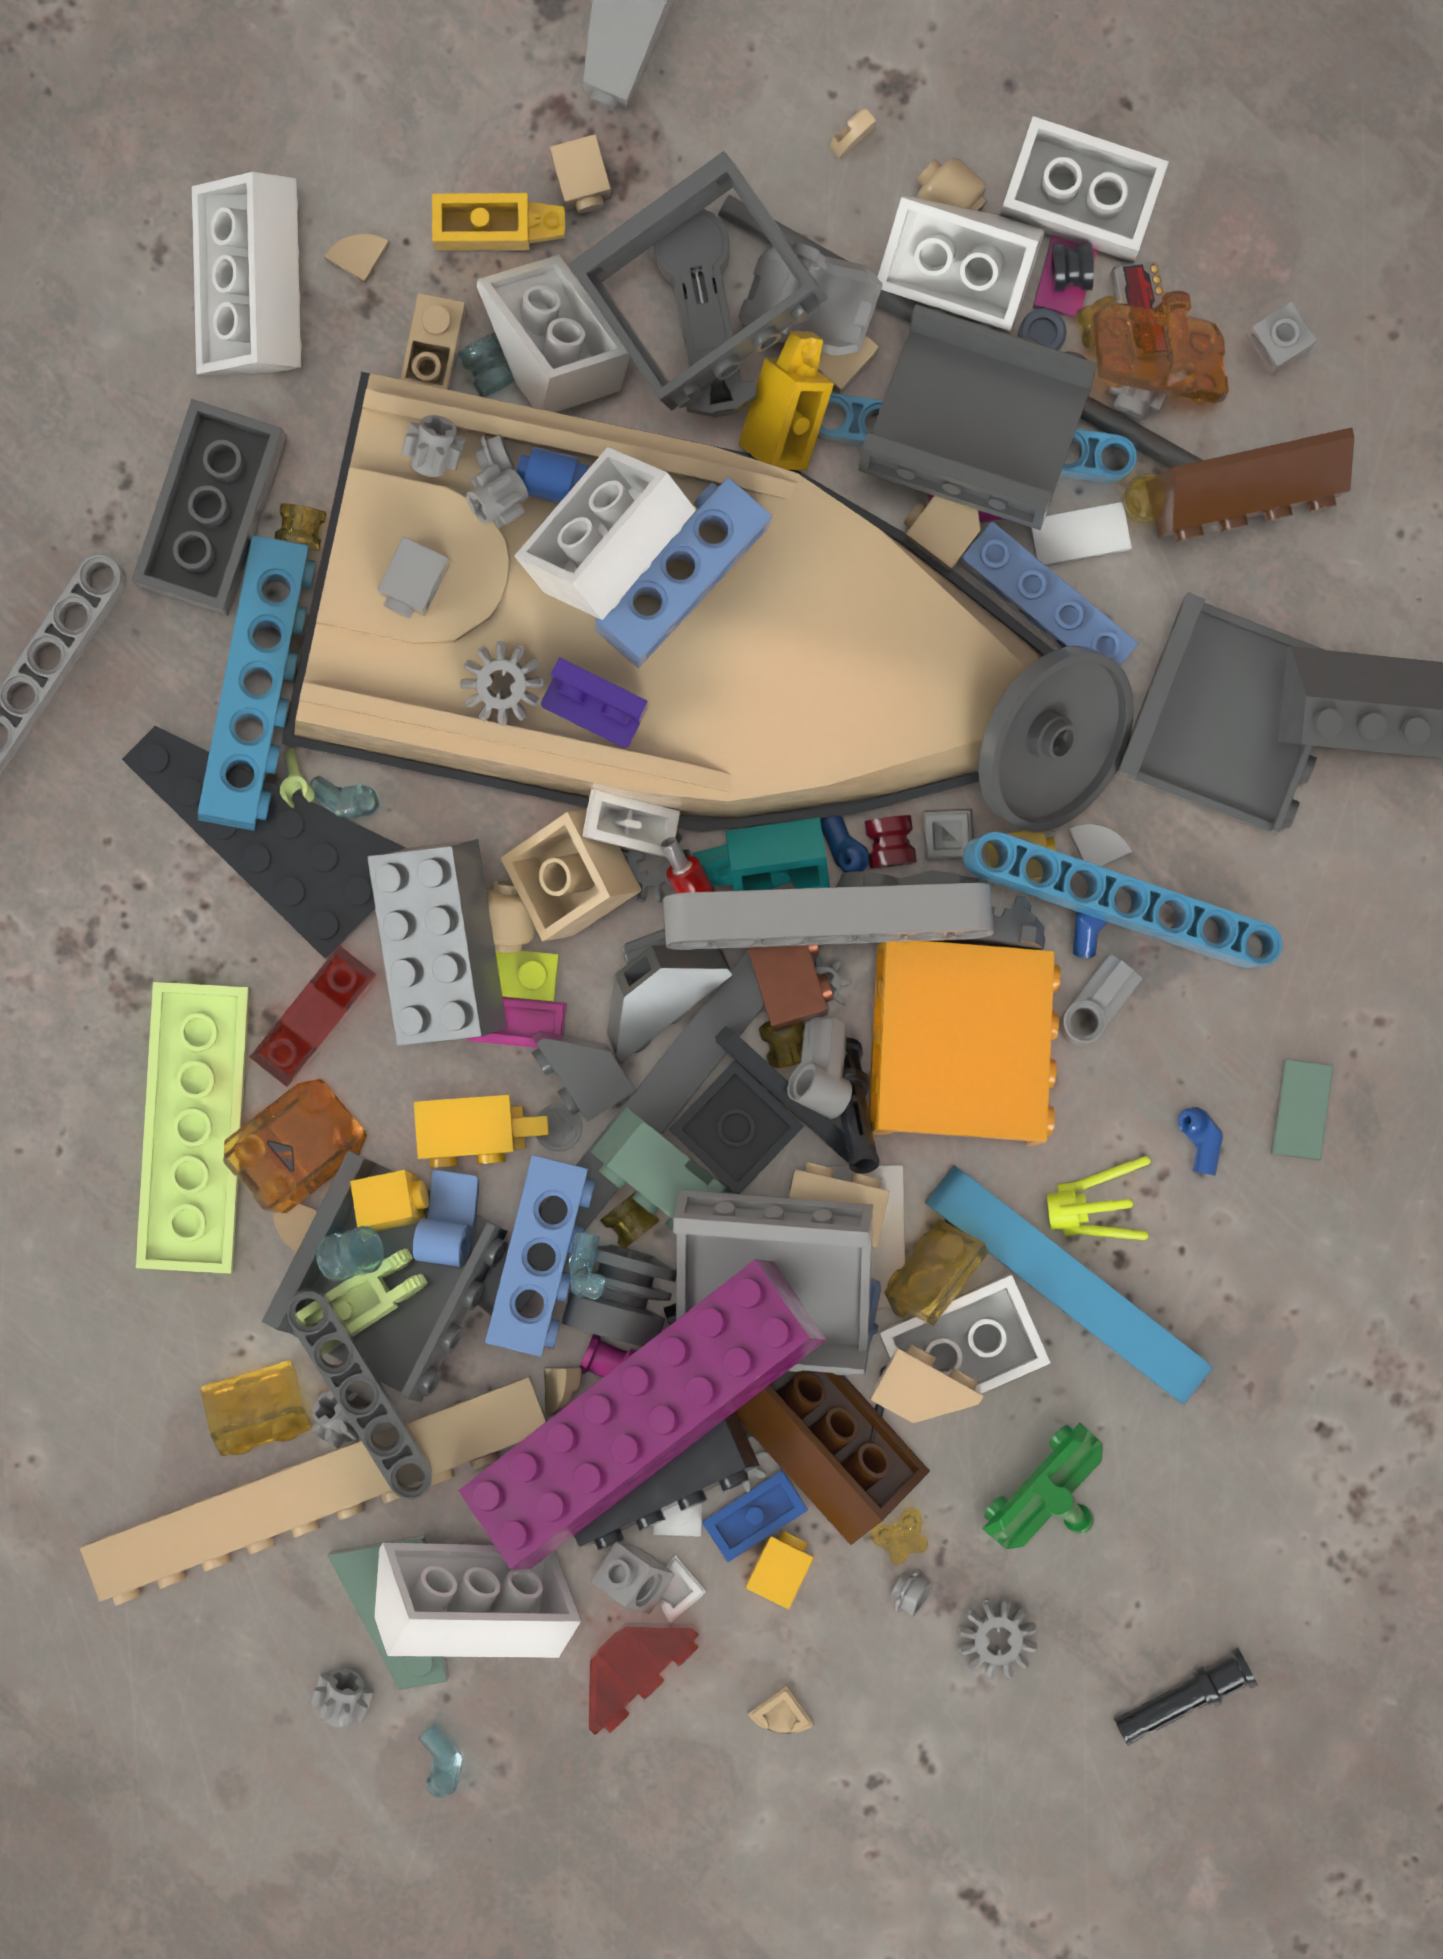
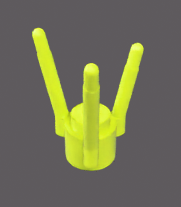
[1047,1156,1151,1240]

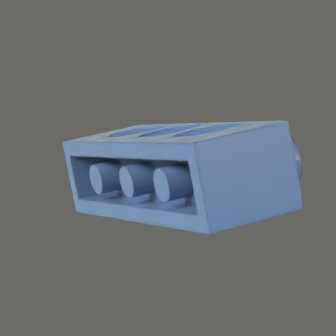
[595,477,772,669]
[959,521,1139,666]
[485,1155,596,1357]

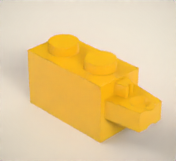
[432,193,566,251]
[738,330,834,470]
[414,1095,550,1168]

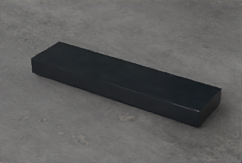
[715,1025,850,1164]

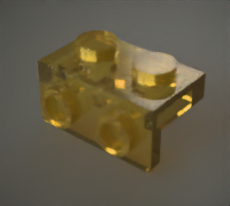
[884,1219,989,1326]
[200,1360,312,1456]

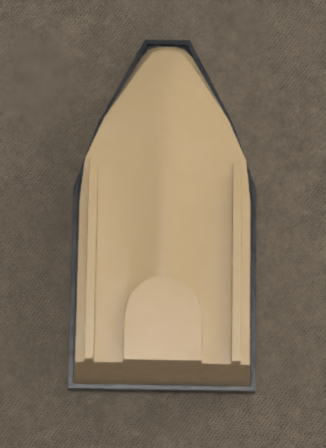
[282,371,1055,833]

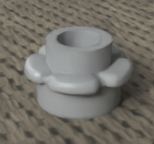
[475,434,515,472]
[891,1570,933,1616]

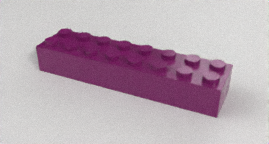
[458,1259,827,1569]

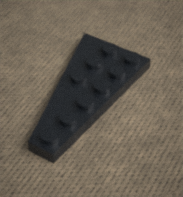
[122,726,406,960]

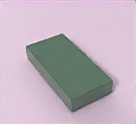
[1272,1059,1333,1160]

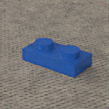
[702,1469,808,1562]

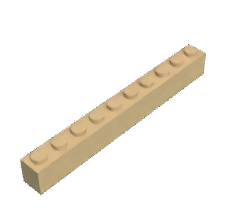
[79,1375,547,1606]

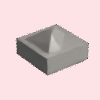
[923,809,974,860]

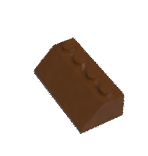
[1145,427,1354,542]
[733,1370,930,1545]

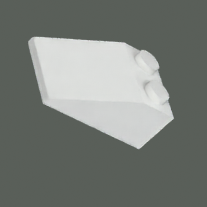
[877,195,1045,331]
[476,254,630,412]

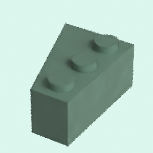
[591,1107,734,1230]
[327,1535,449,1690]

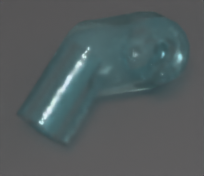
[309,776,380,818]
[568,1231,605,1300]
[418,1723,463,1798]

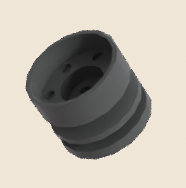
[561,1244,677,1347]

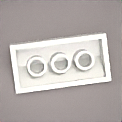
[192,172,302,375]
[375,1543,581,1658]

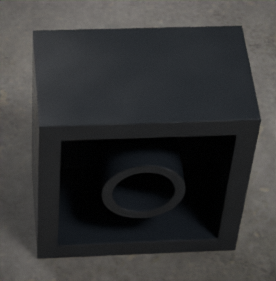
[668,1060,804,1194]

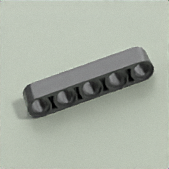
[287,1288,432,1500]

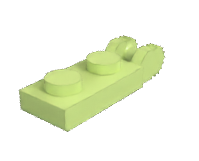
[296,1249,428,1356]

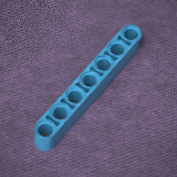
[817,394,1137,484]
[963,832,1283,968]
[924,1165,1213,1405]

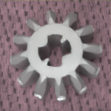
[460,641,544,725]
[957,1598,1038,1680]

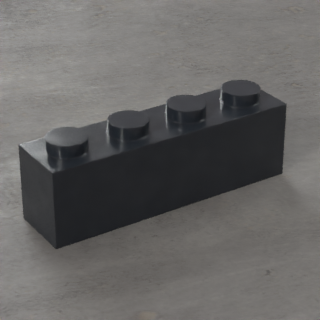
[574,1413,760,1551]

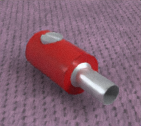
[660,837,716,894]

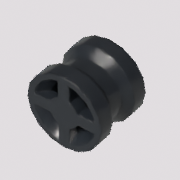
[1051,243,1094,292]

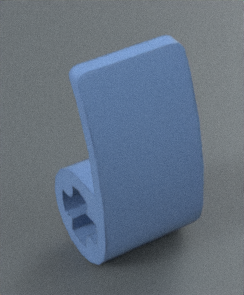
[413,1170,479,1267]

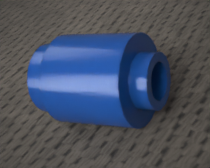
[516,446,589,503]

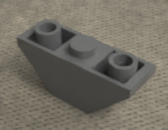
[607,945,733,1062]

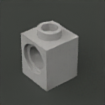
[1246,301,1317,375]
[377,537,450,618]
[591,1541,675,1614]

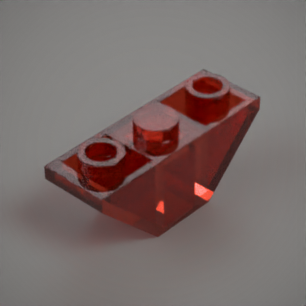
[249,945,377,1087]
[589,1623,700,1735]

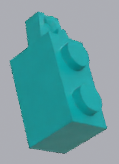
[692,817,830,891]

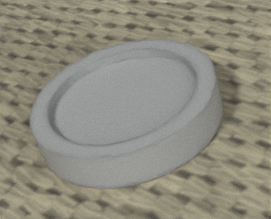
[536,1104,582,1151]

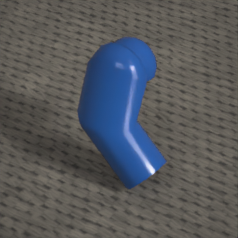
[820,817,870,873]
[1073,898,1117,958]
[1178,1107,1223,1176]

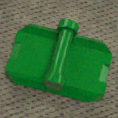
[982,1422,1103,1549]

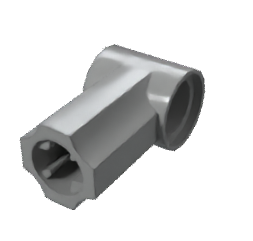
[1059,954,1143,1046]
[787,1017,852,1119]

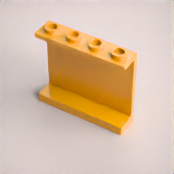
[869,941,1061,1146]

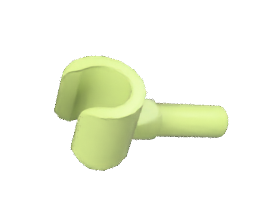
[280,748,314,808]

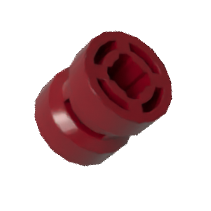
[864,815,917,869]

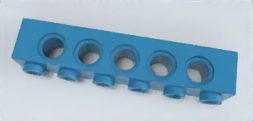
[198,535,316,831]

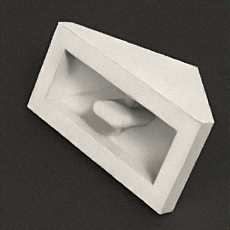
[582,789,680,858]

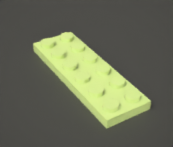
[136,982,250,1274]

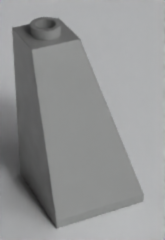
[583,0,675,111]

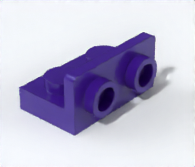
[541,657,649,748]

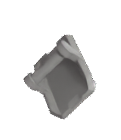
[739,242,883,356]

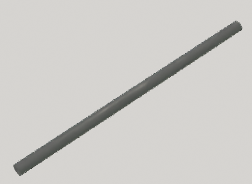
[718,194,1203,468]

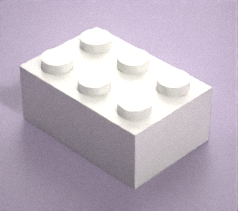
[1000,116,1169,263]
[514,447,696,620]
[878,1274,1051,1394]

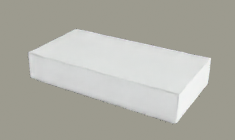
[1030,502,1132,566]

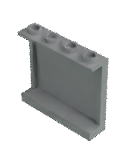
[673,1190,873,1375]

